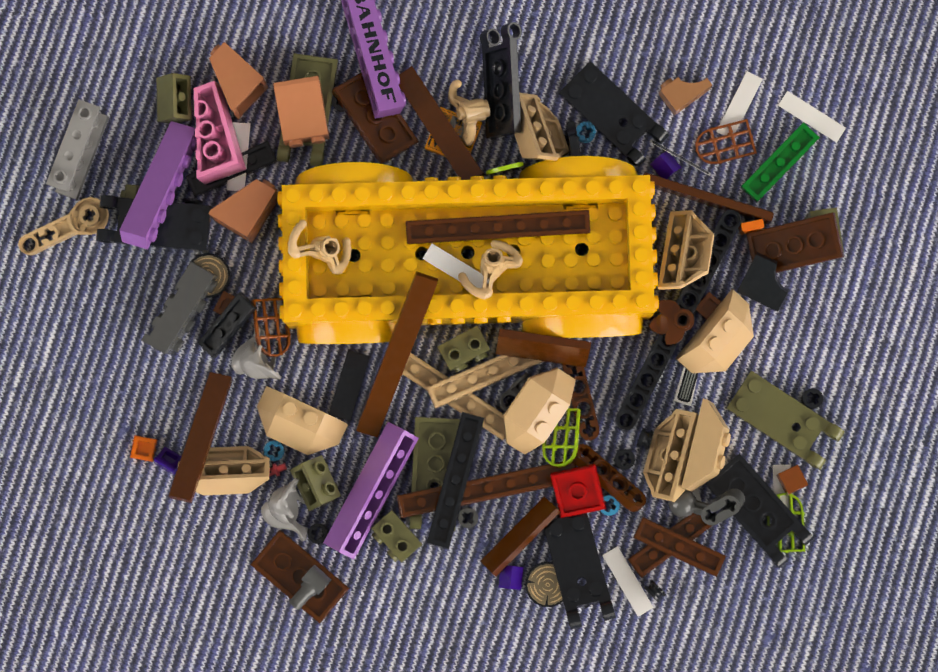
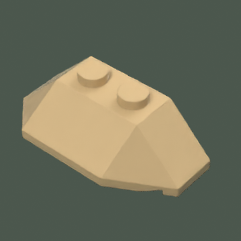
[514,92,569,161]
[658,210,714,290]
[675,289,754,373]
[503,367,576,454]
[257,386,348,455]
[681,399,731,492]
[643,409,699,502]
[178,446,270,495]

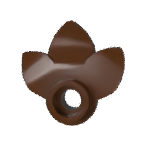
[649,300,694,345]

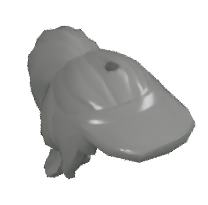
[231,324,281,380]
[261,478,309,542]

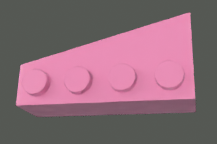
[194,81,246,184]

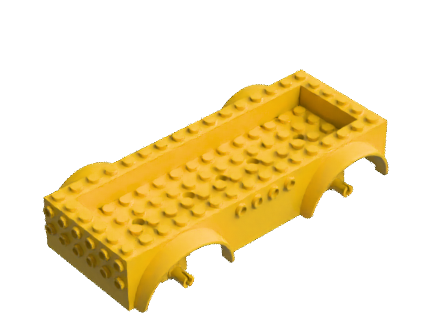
[278,156,659,344]

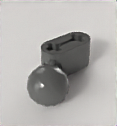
[668,488,745,526]

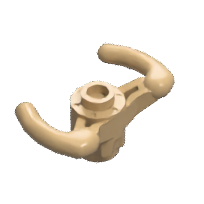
[448,80,490,146]
[288,220,352,274]
[458,240,523,299]

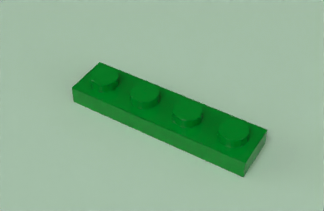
[740,122,820,203]

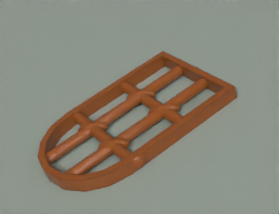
[695,119,757,164]
[251,298,291,357]

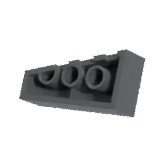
[141,262,218,354]

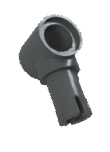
[289,565,332,610]

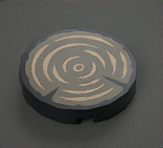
[187,253,231,298]
[525,562,563,607]

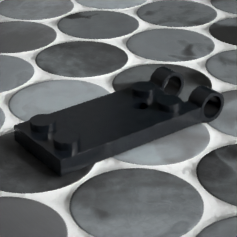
[480,22,522,139]
[559,61,669,168]
[96,195,212,252]
[705,453,814,569]
[544,513,616,630]

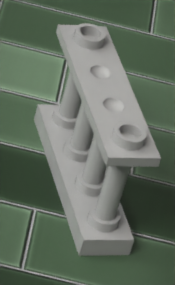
[46,99,109,200]

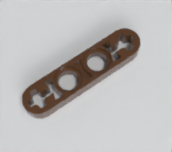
[562,364,599,441]
[571,444,646,512]

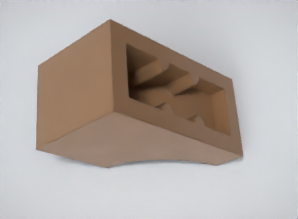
[658,77,712,116]

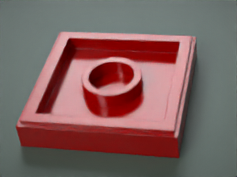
[550,464,606,518]

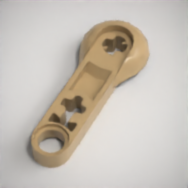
[18,197,109,256]

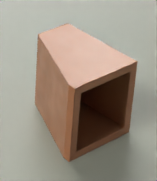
[209,42,269,120]
[273,76,330,148]
[208,179,278,243]

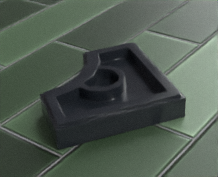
[566,121,581,156]
[737,252,788,312]

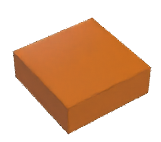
[738,219,765,235]
[130,435,158,462]

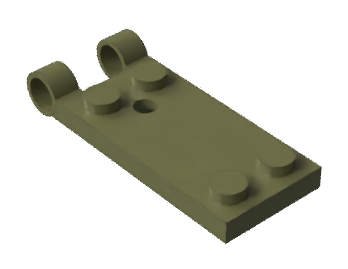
[277,53,338,167]
[726,371,845,470]
[410,417,460,531]

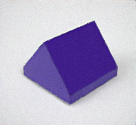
[650,151,682,179]
[154,447,182,475]
[498,565,524,590]

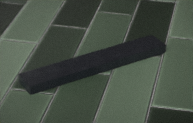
[426,412,484,550]

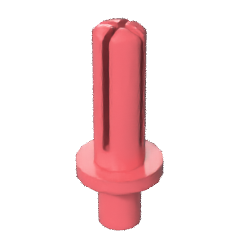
[269,463,287,477]

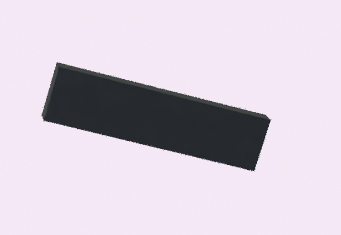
[186,141,277,198]

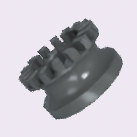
[458,508,478,528]

